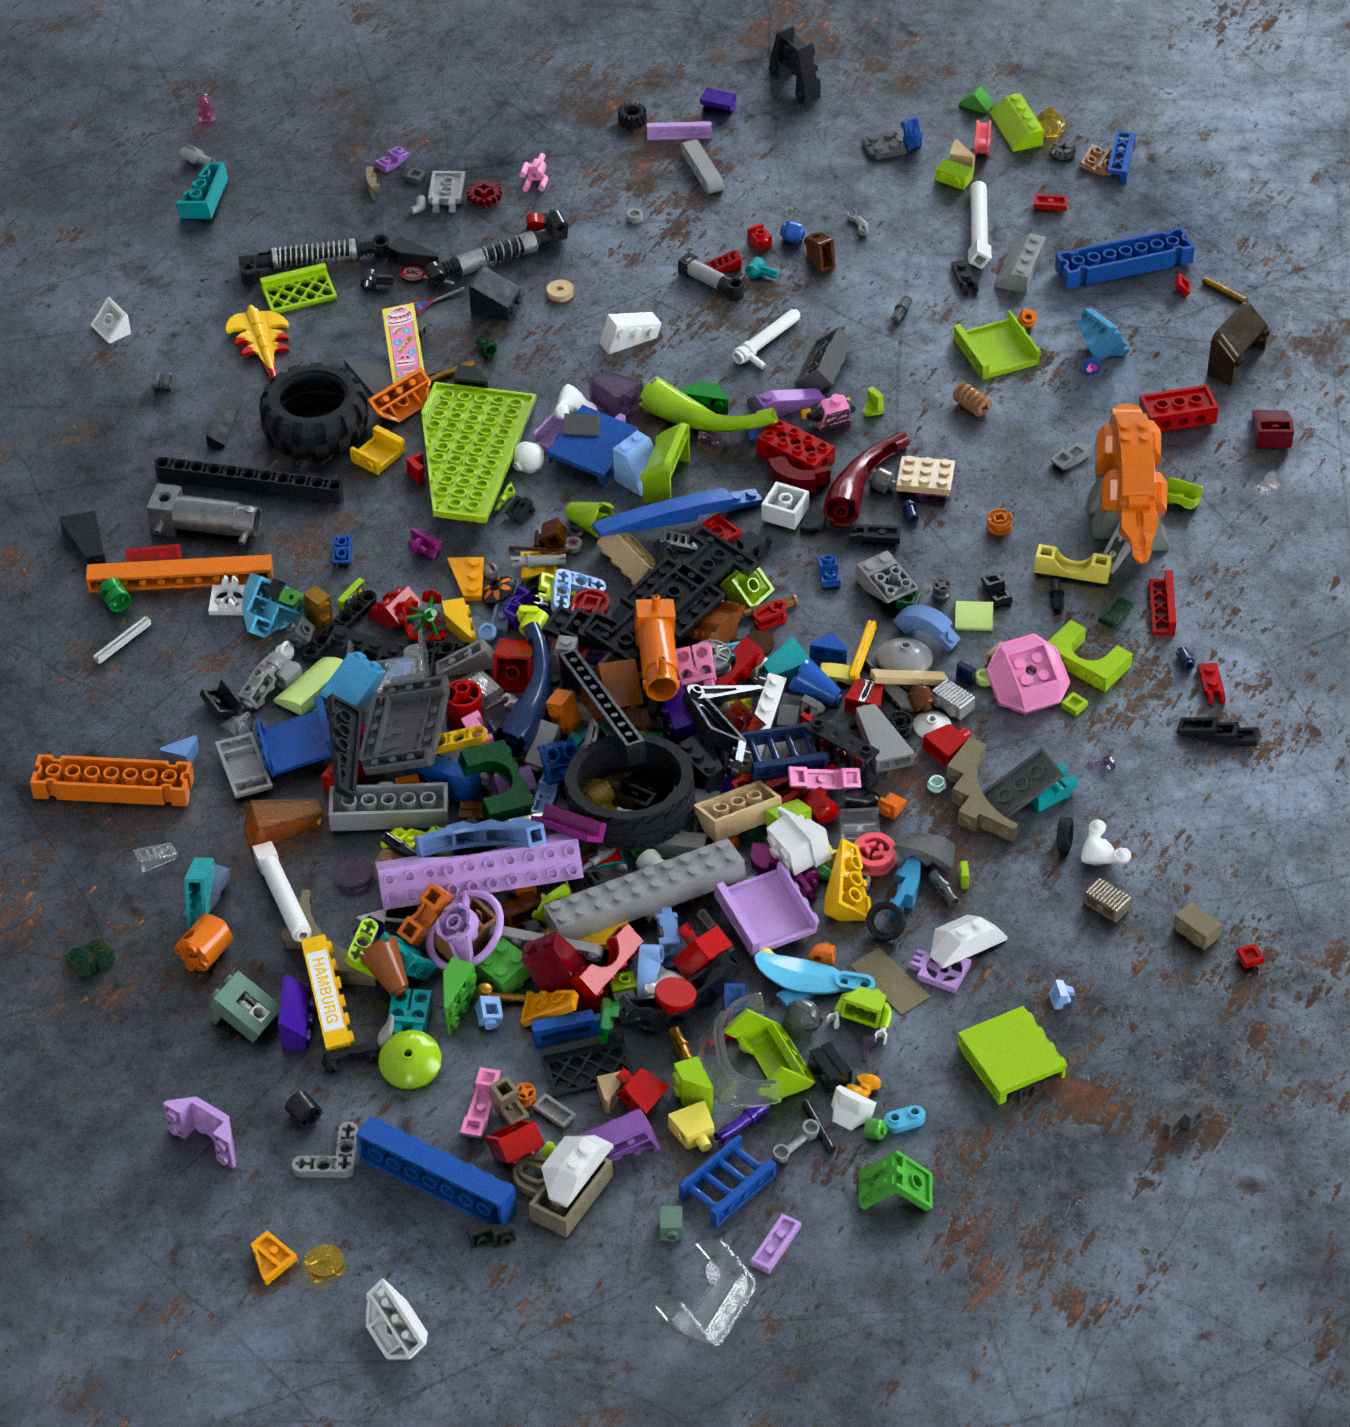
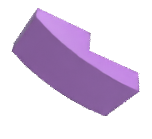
[374,147,410,173]

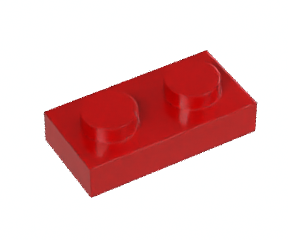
[1034,194,1068,211]

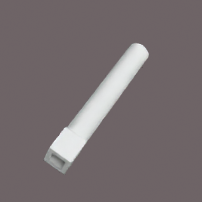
[968,181,992,269]
[252,841,312,942]

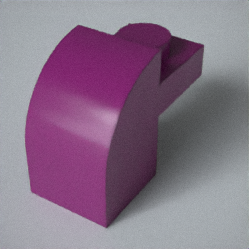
[751,843,790,877]

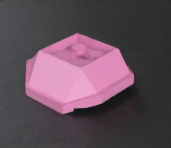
[985,633,1070,715]

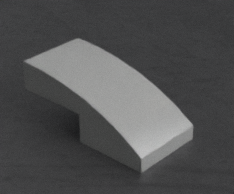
[1050,442,1090,470]

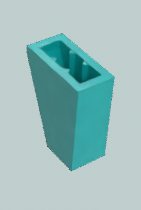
[761,637,811,684]

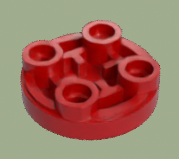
[654,977,696,1015]

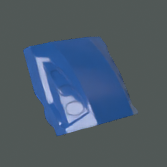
[536,739,578,785]

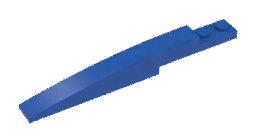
[592,488,763,537]

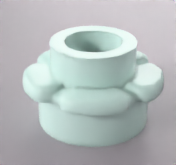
[927,775,946,793]

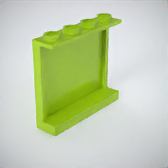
[953,310,1041,380]
[957,1006,1067,1105]

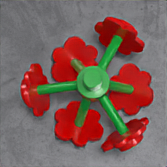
[398,589,448,642]

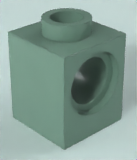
[660,1206,683,1242]

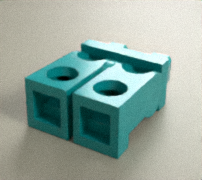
[1030,763,1078,812]
[378,932,437,981]
[387,989,433,1036]

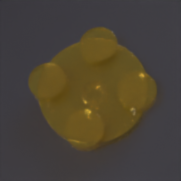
[304,1244,346,1283]

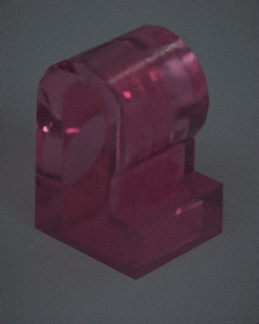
[197,94,215,122]

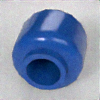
[780,220,806,244]

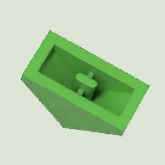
[959,86,995,114]

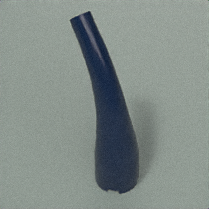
[493,622,552,758]

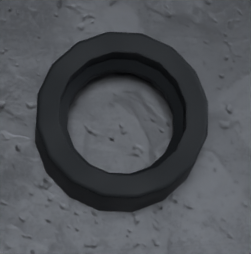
[866,901,906,941]

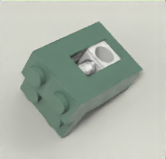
[208,971,280,1043]

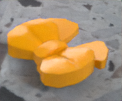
[846,1074,881,1098]

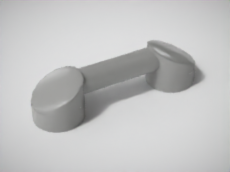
[772,1119,820,1163]

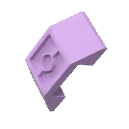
[163,1096,236,1169]

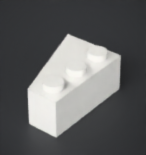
[599,312,661,355]

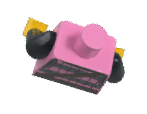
[800,394,856,431]

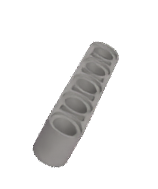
[680,139,724,194]

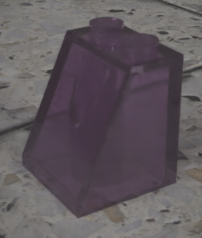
[589,370,643,420]

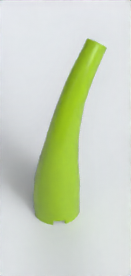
[639,377,777,432]

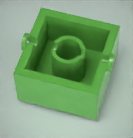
[475,937,531,993]

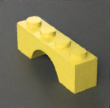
[1034,544,1112,584]

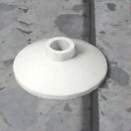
[913,711,951,738]

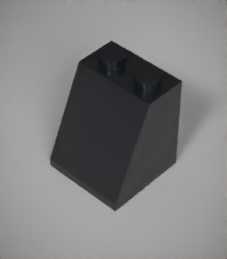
[469,266,523,321]

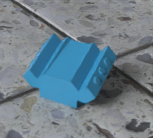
[1076,308,1130,361]

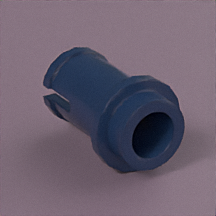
[902,500,919,523]
[1176,647,1195,670]

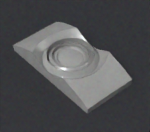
[215,732,273,799]

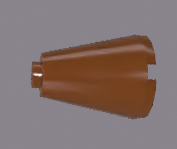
[359,936,409,996]

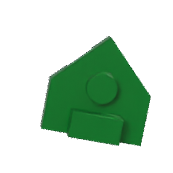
[598,998,620,1044]

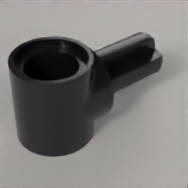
[360,268,394,291]

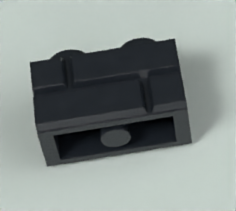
[808,1042,853,1092]

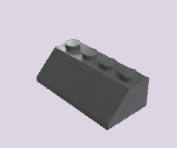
[794,327,852,391]

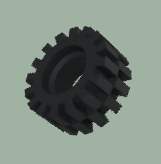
[618,102,647,130]

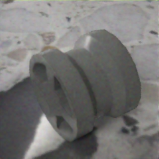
[932,578,951,601]

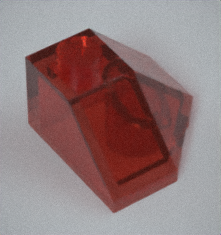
[712,698,766,734]

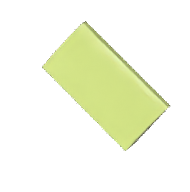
[273,657,343,715]

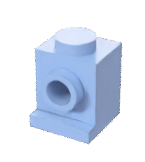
[474,996,503,1030]

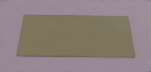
[850,947,931,1015]

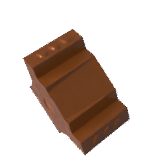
[684,600,746,644]

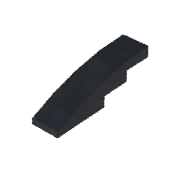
[1177,717,1260,746]

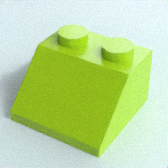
[672,1056,714,1114]

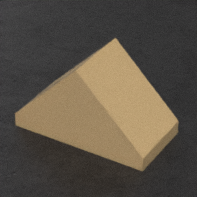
[949,139,975,168]
[597,1071,629,1114]

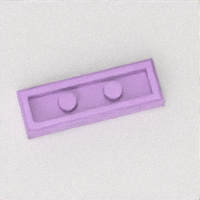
[750,1214,801,1274]

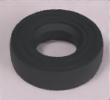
[1056,816,1074,852]

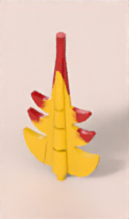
[226,305,289,379]

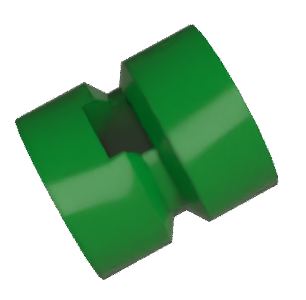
[99,577,131,612]

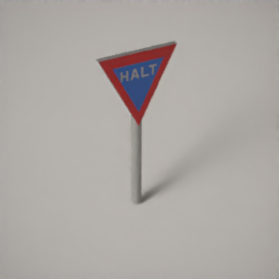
[407,287,465,317]

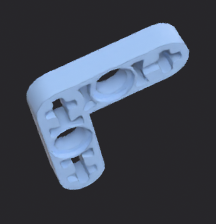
[551,569,606,612]

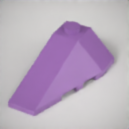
[747,388,826,417]

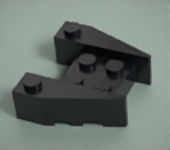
[769,26,821,103]

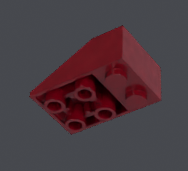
[1252,410,1294,448]

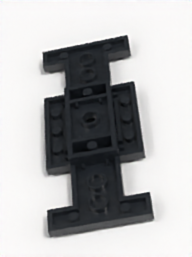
[584,524,760,673]

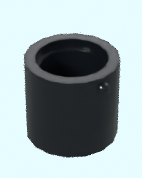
[285,1091,322,1128]

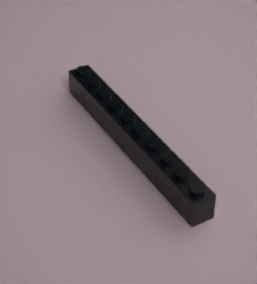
[558,648,647,766]

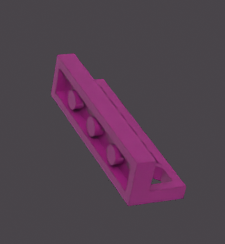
[530,803,607,843]

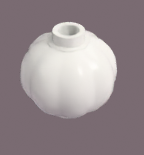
[513,442,544,473]

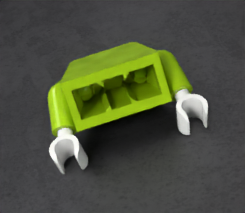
[827,987,892,1045]

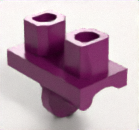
[408,528,442,559]
[790,869,820,902]

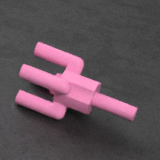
[519,153,548,192]

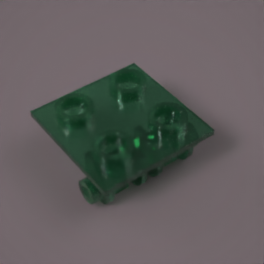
[64,939,116,977]

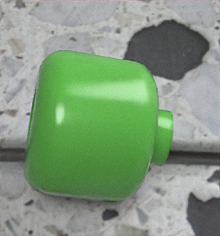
[864,1118,888,1140]

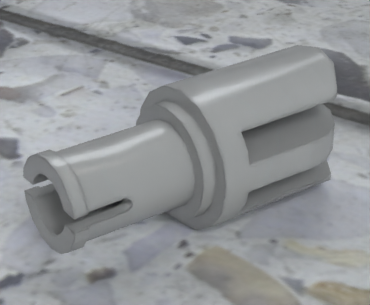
[179,146,215,166]

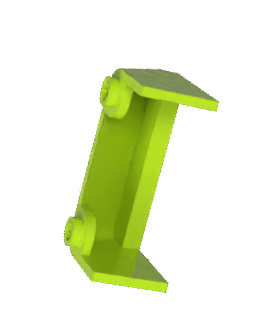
[640,423,690,504]
[723,1008,816,1100]

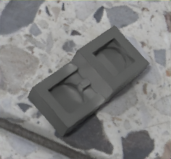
[1162,1104,1204,1139]

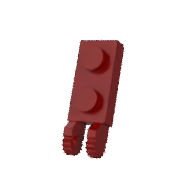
[1198,663,1226,705]

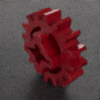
[466,180,502,208]

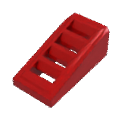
[705,250,742,273]

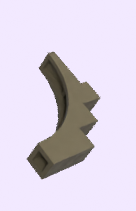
[946,737,1018,842]
[282,890,377,986]

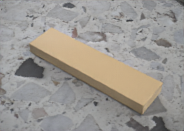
[870,669,947,686]

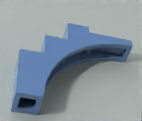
[414,817,547,857]

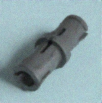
[928,870,960,907]

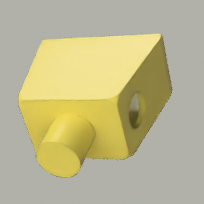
[668,1100,714,1152]

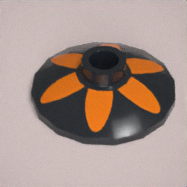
[482,576,516,604]

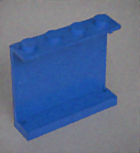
[254,696,332,777]

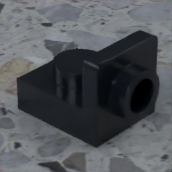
[505,495,536,523]

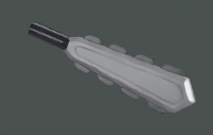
[863,659,914,711]

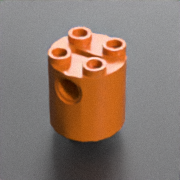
[173,914,233,971]

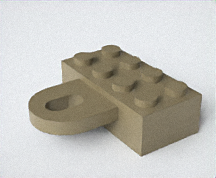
[513,1155,613,1238]

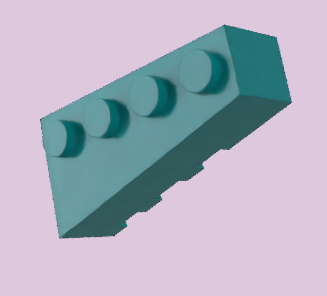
[176,162,228,219]

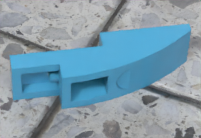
[888,855,920,921]

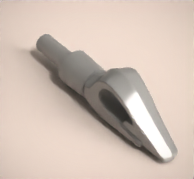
[582,846,618,871]

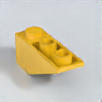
[442,598,476,644]

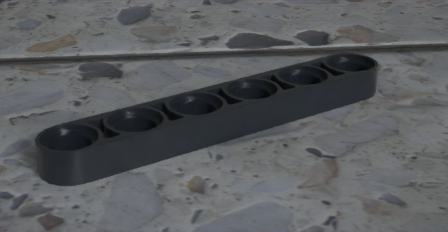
[302,590,377,663]

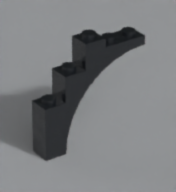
[618,951,744,1033]

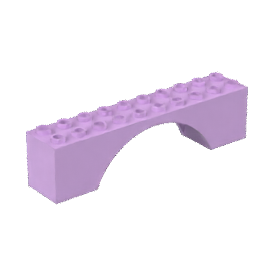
[375,832,584,910]

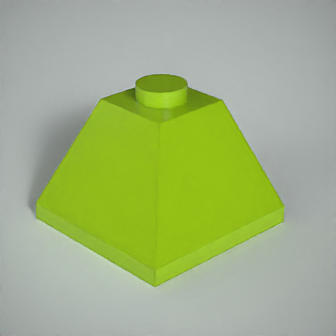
[720,567,775,609]

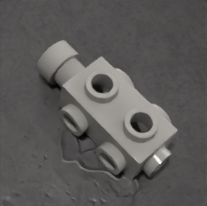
[237,656,283,709]

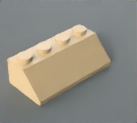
[597,533,656,585]
[693,780,782,842]

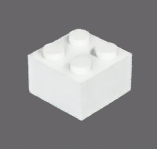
[762,482,809,530]

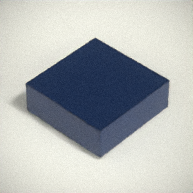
[956,660,976,686]

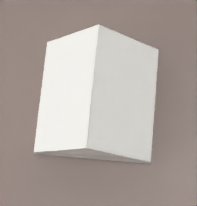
[91,297,131,343]

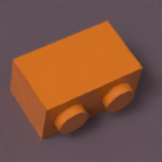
[545,688,582,735]

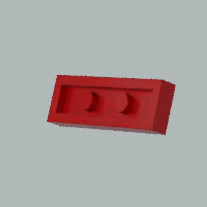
[125,544,182,562]

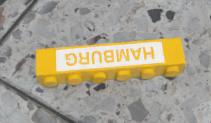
[301,934,355,1052]

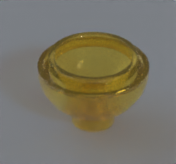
[1036,107,1066,137]

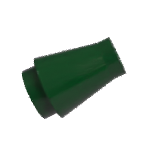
[475,336,497,357]

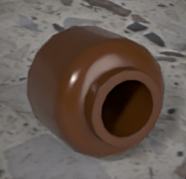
[907,684,936,714]

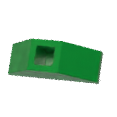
[678,381,729,413]

